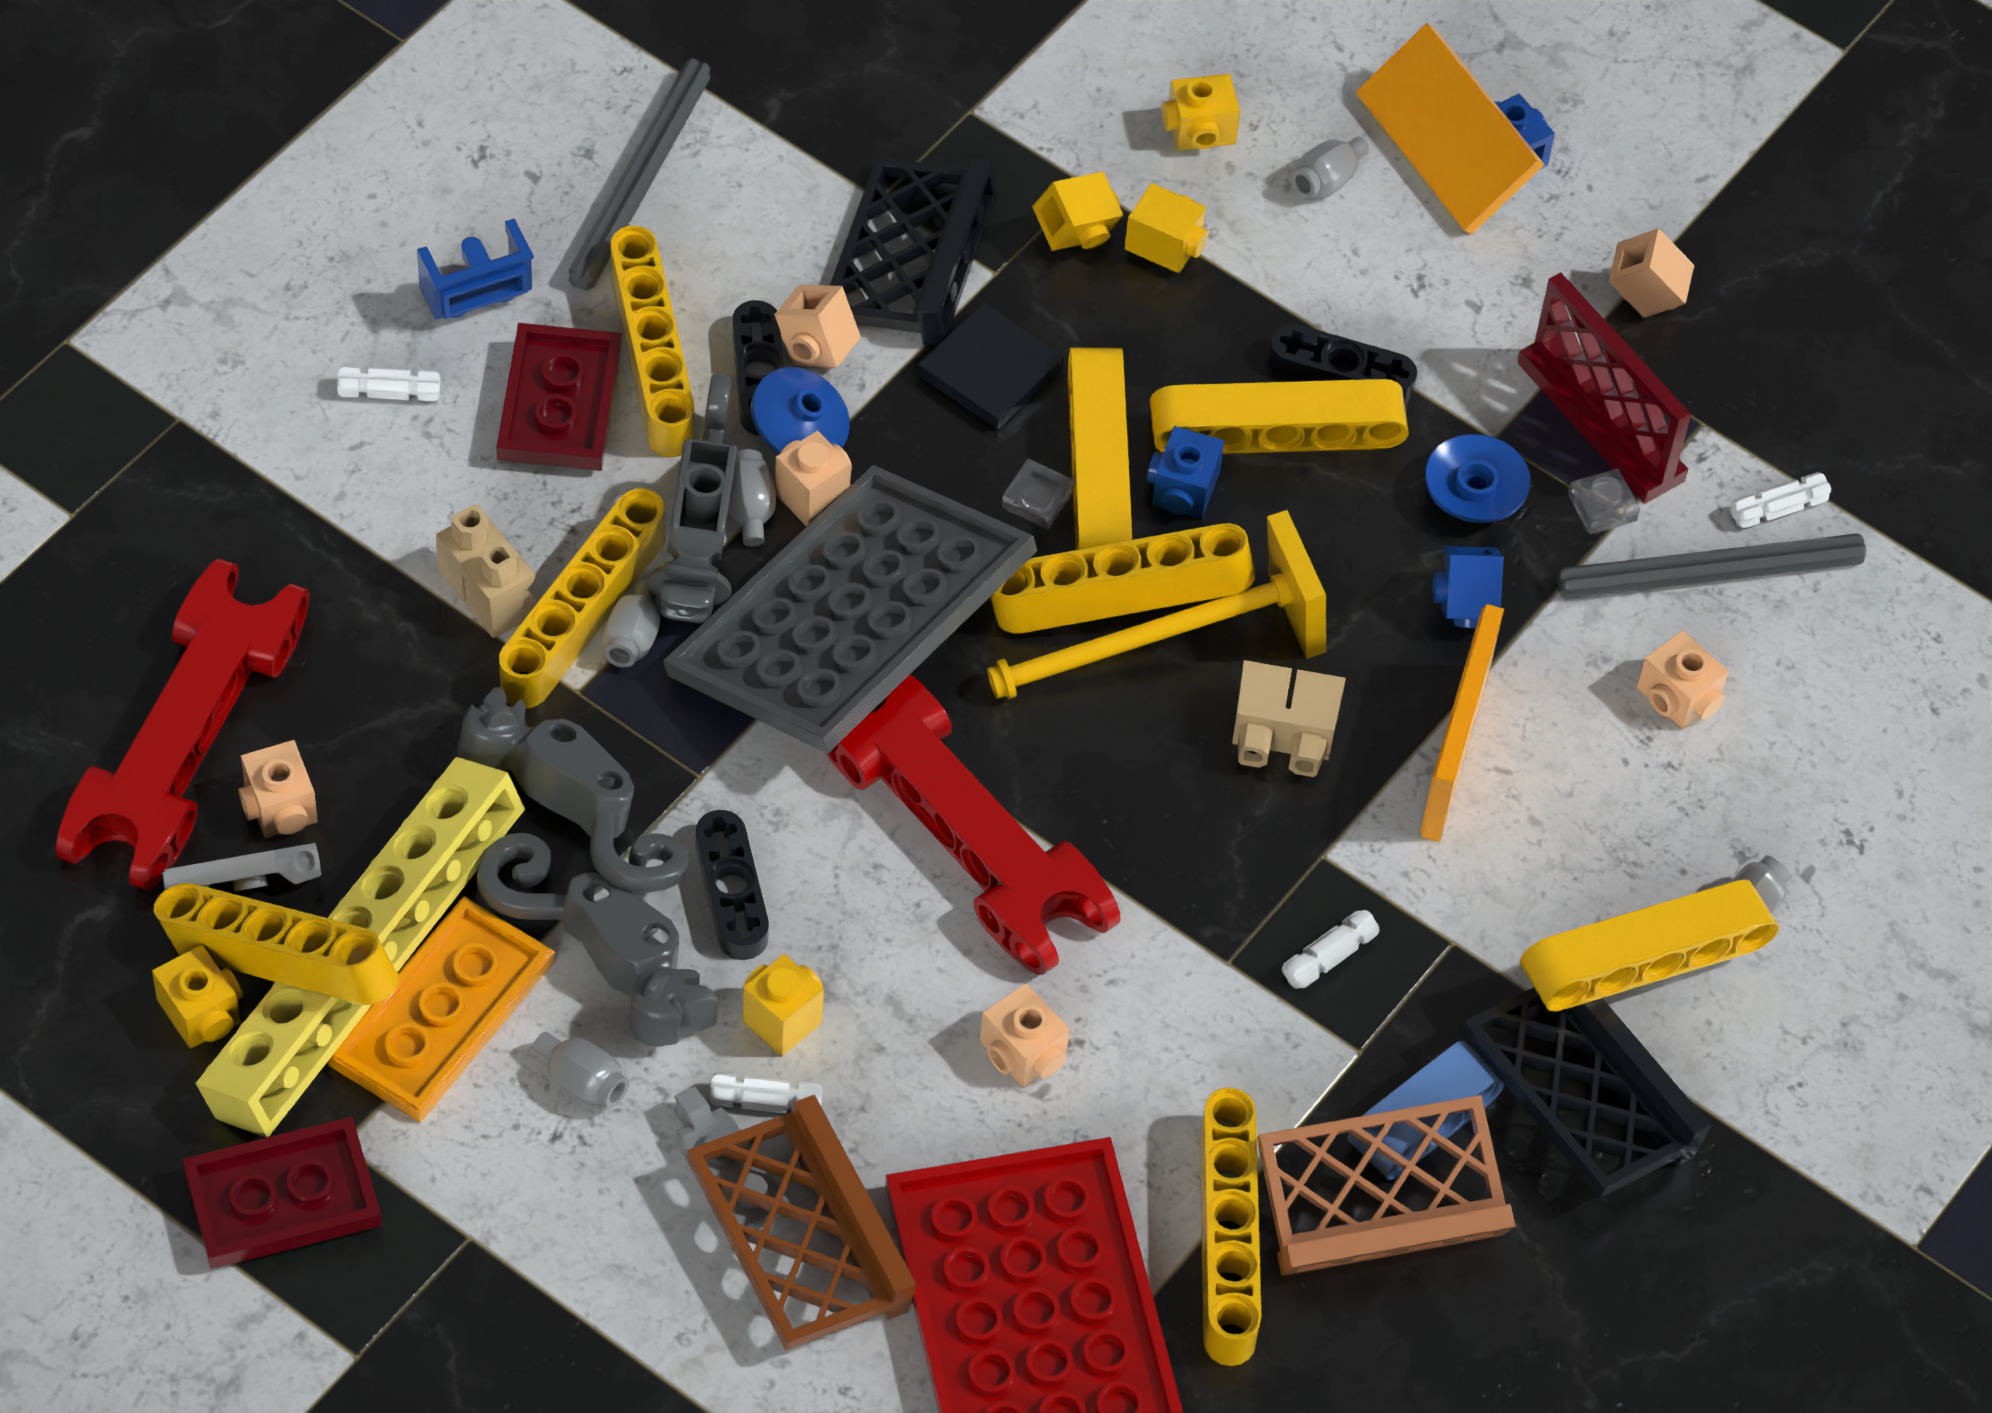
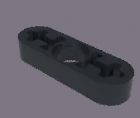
[732,300,784,436]
[1269,324,1417,403]
[696,810,769,960]

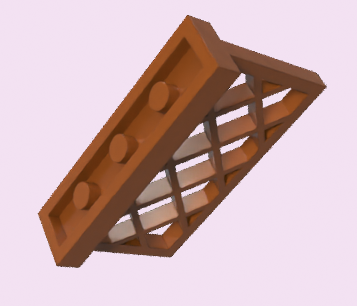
[686,1094,917,1351]

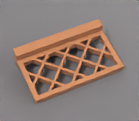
[1256,1095,1516,1276]

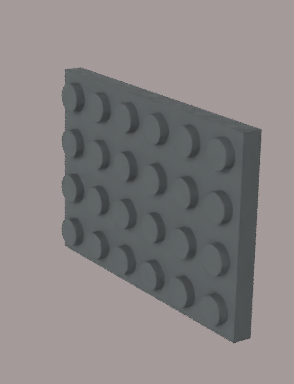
[663,465,1037,754]

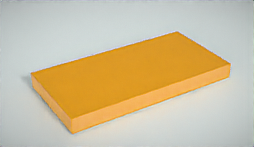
[1355,23,1545,234]
[1420,604,1504,842]
[328,896,555,1123]

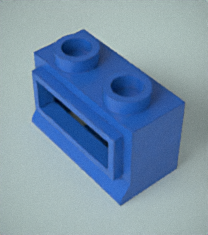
[417,218,534,320]

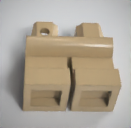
[436,505,537,639]
[1232,660,1346,777]

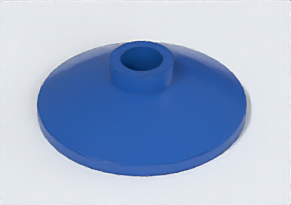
[751,367,850,454]
[1425,434,1531,523]

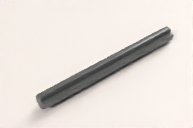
[568,58,710,291]
[1557,533,1866,599]

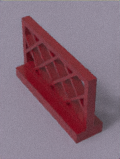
[1517,272,1691,504]

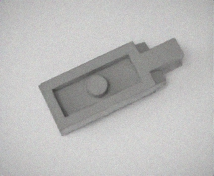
[161,843,321,891]
[674,1086,790,1230]

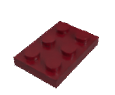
[496,323,622,471]
[182,1116,382,1269]

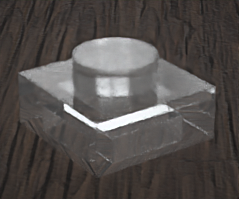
[1002,458,1075,529]
[1568,468,1640,534]

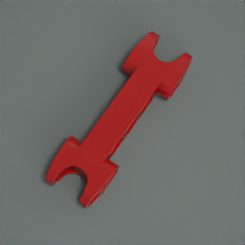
[56,558,309,890]
[826,674,1121,975]

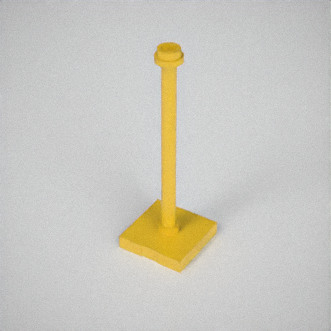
[987,510,1326,700]

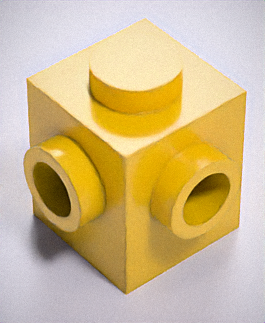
[1161,73,1240,151]
[1032,171,1124,251]
[1125,183,1209,273]
[152,945,243,1049]
[742,953,824,1057]

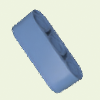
[1348,1040,1504,1180]

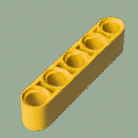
[611,225,694,458]
[1068,348,1132,550]
[1149,379,1409,454]
[499,488,665,708]
[990,523,1255,634]
[1519,879,1780,1012]
[154,883,399,1005]
[1200,1087,1261,1366]

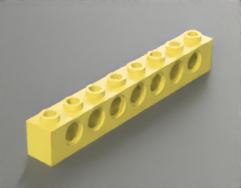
[196,757,525,1138]

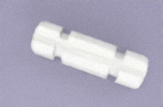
[337,366,441,402]
[1730,472,1831,528]
[1282,910,1379,989]
[710,1072,823,1114]

